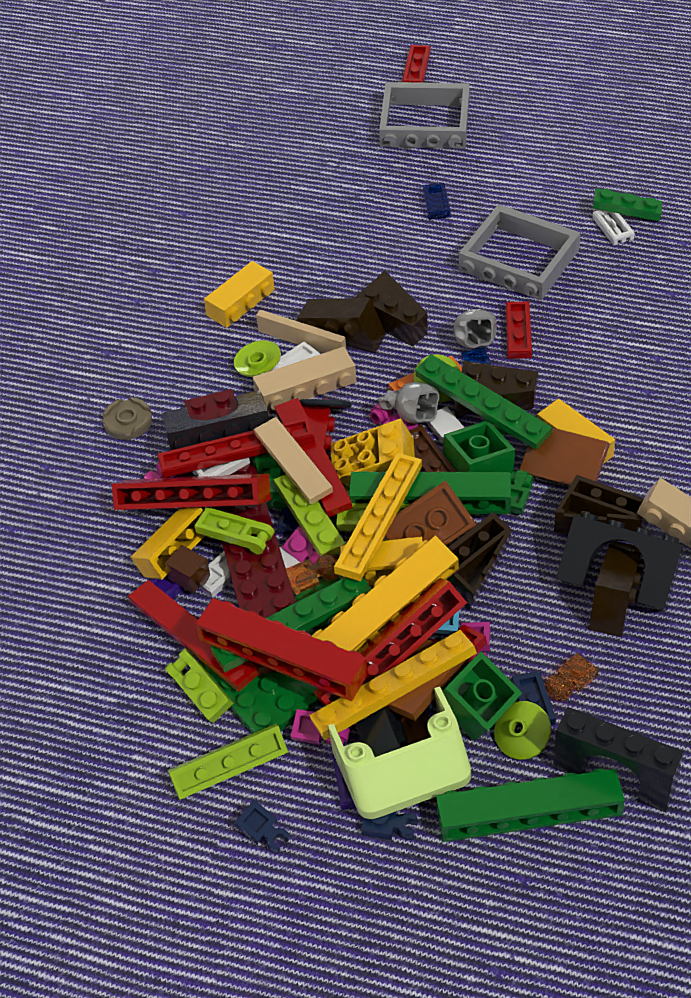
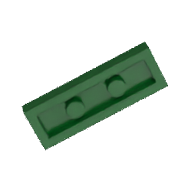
[593,188,662,221]

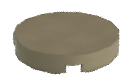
[102,398,152,440]

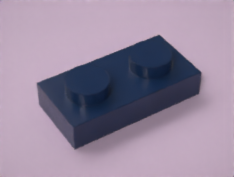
[511,670,556,725]

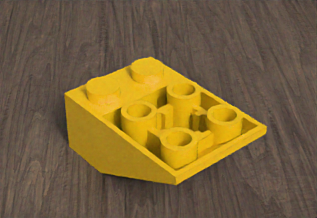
[331,418,415,483]

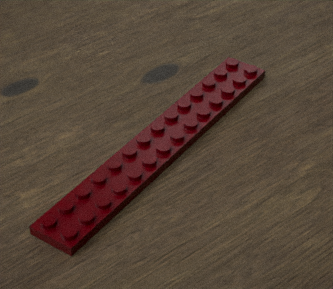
[184,389,296,675]

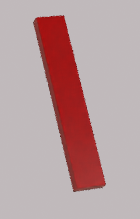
[274,398,353,517]
[158,417,315,478]
[128,580,260,692]

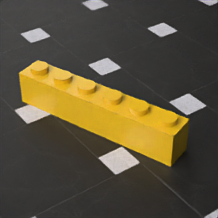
[312,535,459,652]

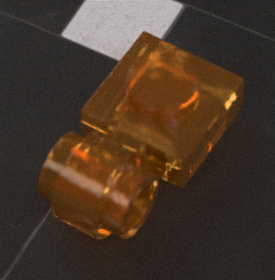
[286,554,339,595]
[545,653,599,701]

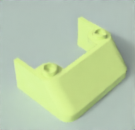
[328,686,471,819]

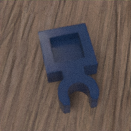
[234,800,290,854]
[362,811,418,840]

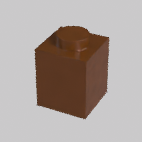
[165,545,210,593]

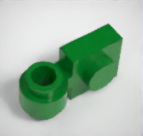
[510,469,534,515]

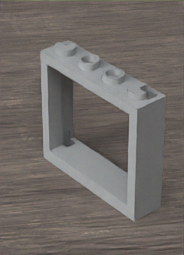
[379,82,470,149]
[459,204,581,301]

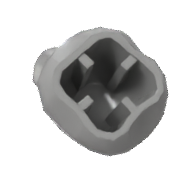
[453,309,497,349]
[378,382,439,424]

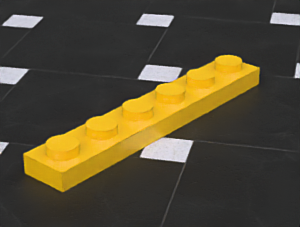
[334,453,422,581]
[309,630,477,741]

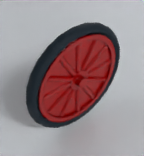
[299,398,352,408]

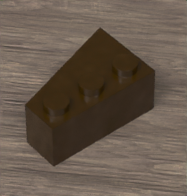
[455,361,538,418]
[588,541,645,637]

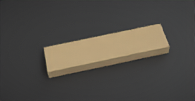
[256,310,347,353]
[254,417,333,505]

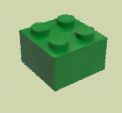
[443,420,515,473]
[433,651,522,741]

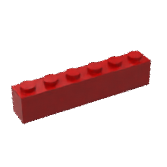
[111,474,271,510]
[313,578,467,706]
[195,598,368,701]

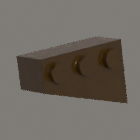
[356,271,428,347]
[297,298,386,354]
[554,475,648,534]
[446,512,512,610]

